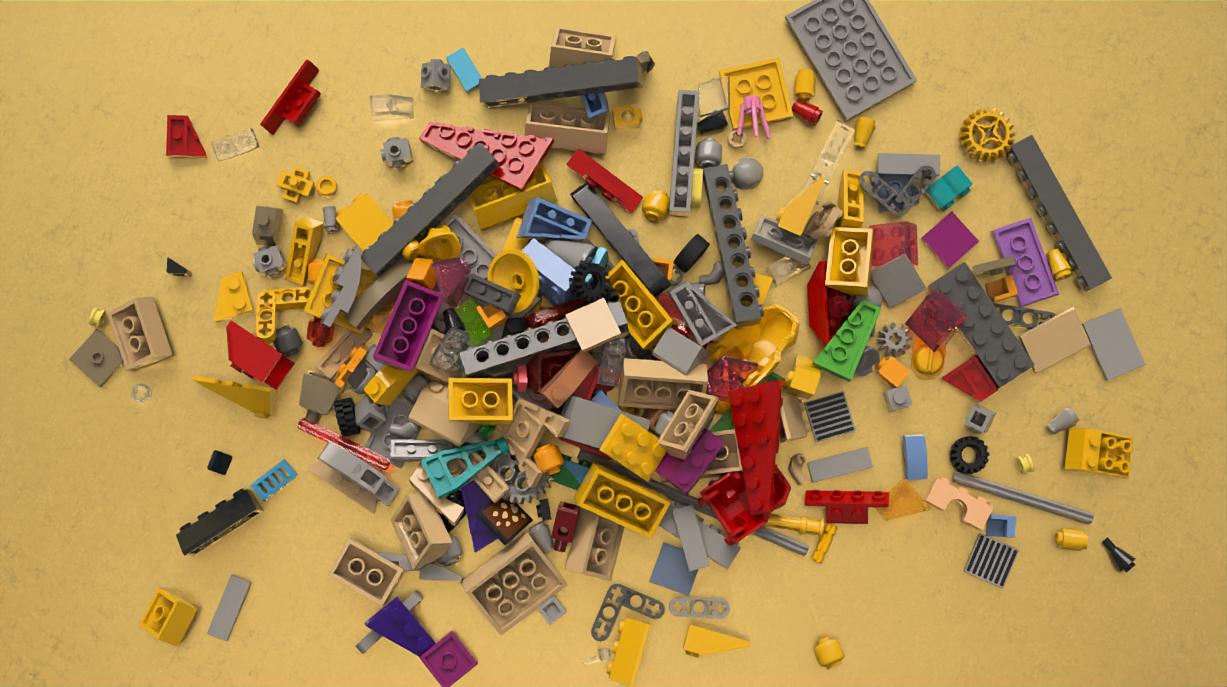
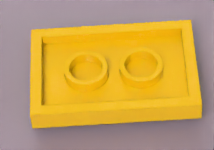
[599,414,666,482]

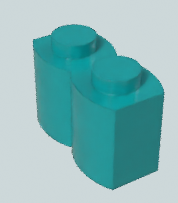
[924,165,973,211]

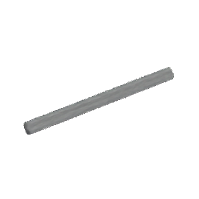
[953,471,1094,524]

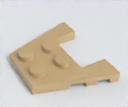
[501,399,571,488]
[409,455,493,526]

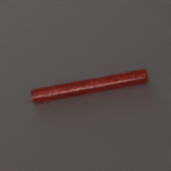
[297,418,391,470]

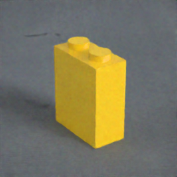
[335,192,393,251]

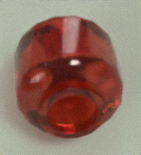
[306,316,335,347]

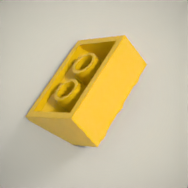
[825,227,874,296]
[606,617,650,687]

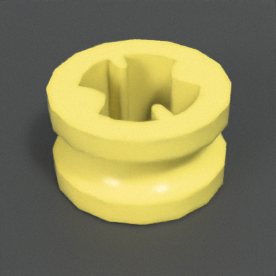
[89,307,106,328]
[1017,454,1034,475]

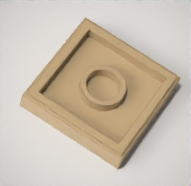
[565,298,622,353]

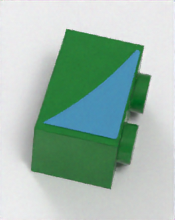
[549,453,591,491]

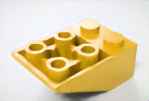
[1065,428,1133,478]

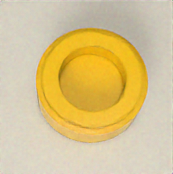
[316,175,337,197]
[402,240,420,260]

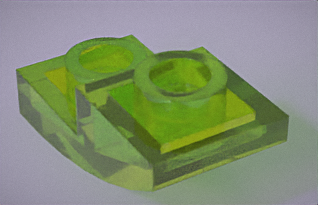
[454,298,494,344]

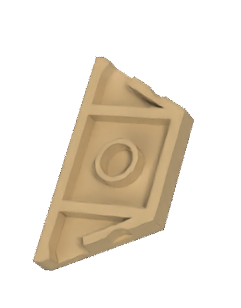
[308,445,382,514]

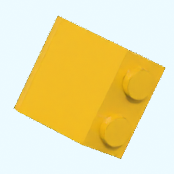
[139,588,198,647]

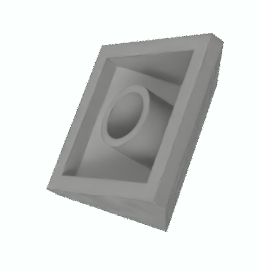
[652,326,710,376]

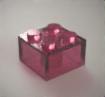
[905,289,969,352]

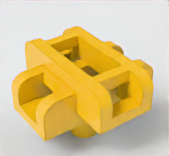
[276,165,315,204]

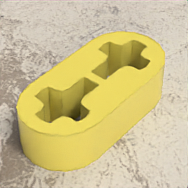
[690,168,703,206]

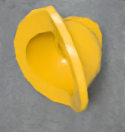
[418,225,461,264]

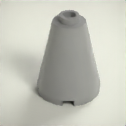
[542,239,599,268]

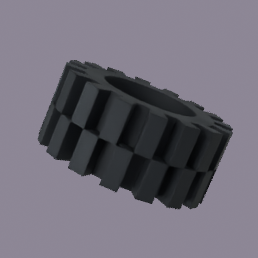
[569,263,610,301]
[334,397,360,437]
[949,436,990,474]

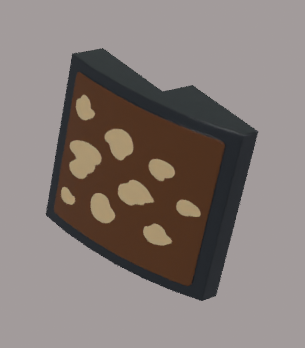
[476,497,533,546]

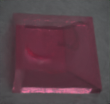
[431,258,471,308]

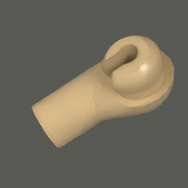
[789,454,807,485]

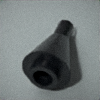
[1101,537,1136,573]

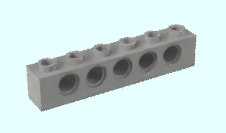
[669,90,699,217]

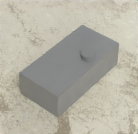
[561,395,651,449]

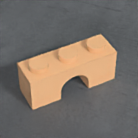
[923,477,993,530]

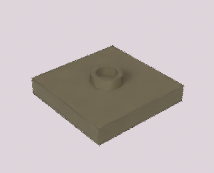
[973,256,1018,276]
[69,329,123,387]

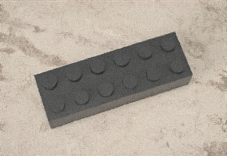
[928,262,1035,389]

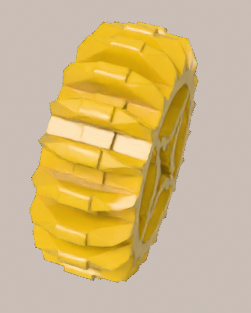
[959,107,1015,163]

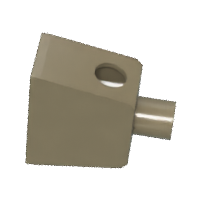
[252,206,283,247]
[299,370,346,423]

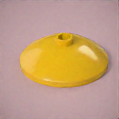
[487,250,539,313]

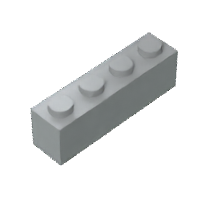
[659,502,741,569]

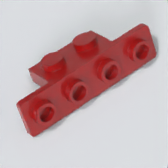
[260,59,321,135]
[567,149,643,213]
[805,490,889,524]

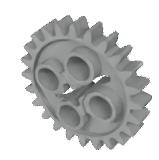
[491,441,555,504]

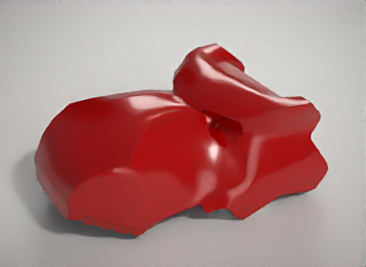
[698,467,791,546]

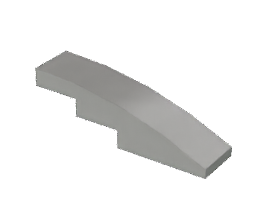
[379,552,463,581]

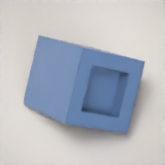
[986,514,1016,538]

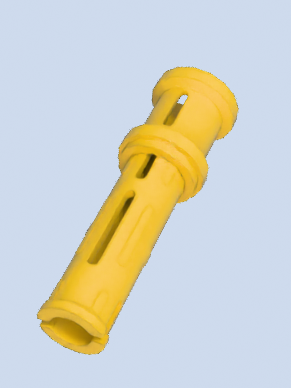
[764,514,824,538]

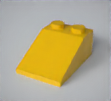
[776,174,826,236]
[448,378,513,425]

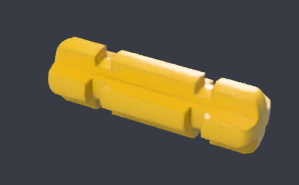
[812,523,837,563]

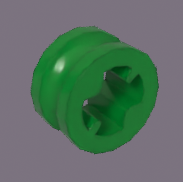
[477,425,497,440]

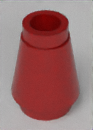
[791,100,823,125]

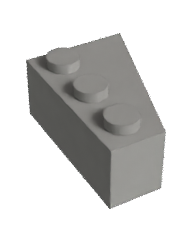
[667,281,737,346]

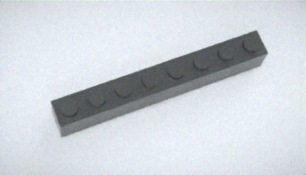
[479,56,643,108]
[1007,135,1112,292]
[361,142,501,277]

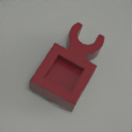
[827,295,856,318]

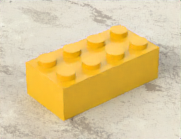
[574,461,671,539]

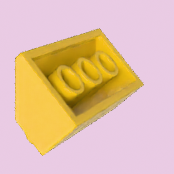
[468,162,558,229]
[606,260,674,351]

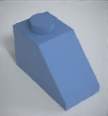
[581,93,609,119]

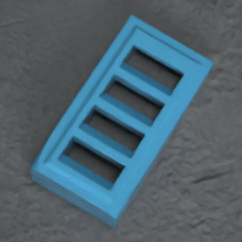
[250,459,298,502]

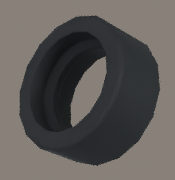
[673,234,710,273]

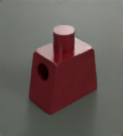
[551,501,580,552]

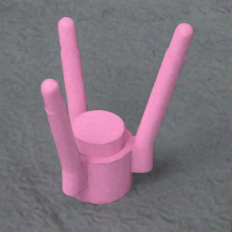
[737,96,771,139]

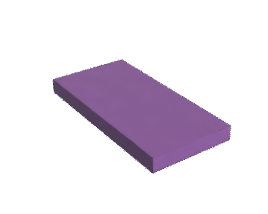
[991,218,1059,307]

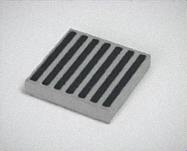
[804,391,856,442]
[964,533,1019,588]

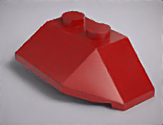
[807,261,851,344]

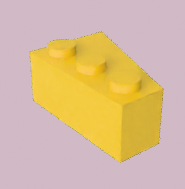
[784,354,821,400]

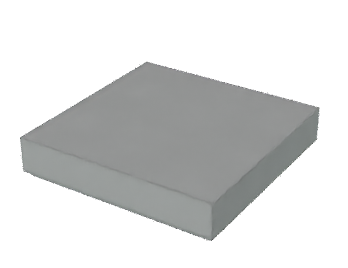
[871,253,926,308]

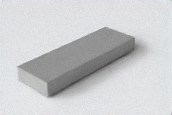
[878,153,940,176]
[390,439,453,462]
[807,447,873,483]
[672,505,710,571]
[207,575,252,641]

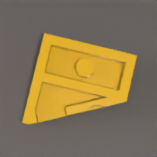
[214,271,254,323]

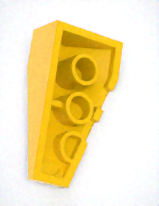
[192,376,278,419]

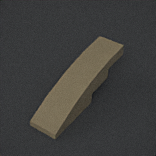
[343,257,413,330]

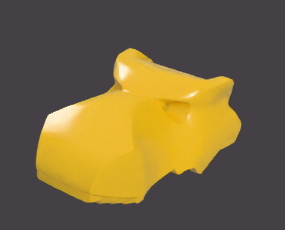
[709,304,799,387]

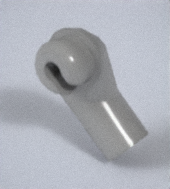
[699,262,724,285]
[389,421,419,438]

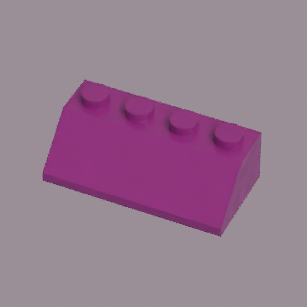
[373,280,444,372]

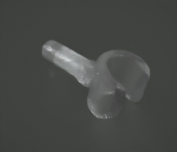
[582,648,611,666]

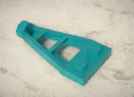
[421,437,510,499]

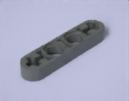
[993,303,1057,329]

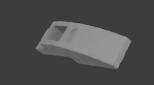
[320,246,361,328]
[318,441,399,506]

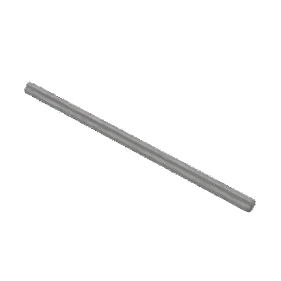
[577,450,809,556]

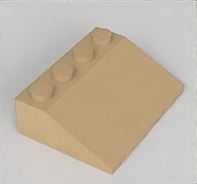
[460,531,567,636]

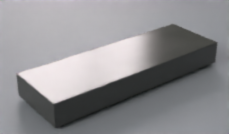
[462,274,521,314]

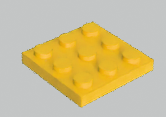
[719,57,793,130]
[303,254,379,335]

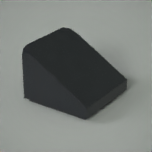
[166,257,192,276]
[501,317,528,339]
[207,450,232,475]

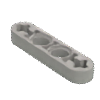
[356,591,423,654]

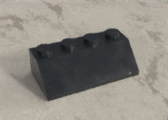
[176,488,264,556]

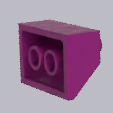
[655,428,725,495]

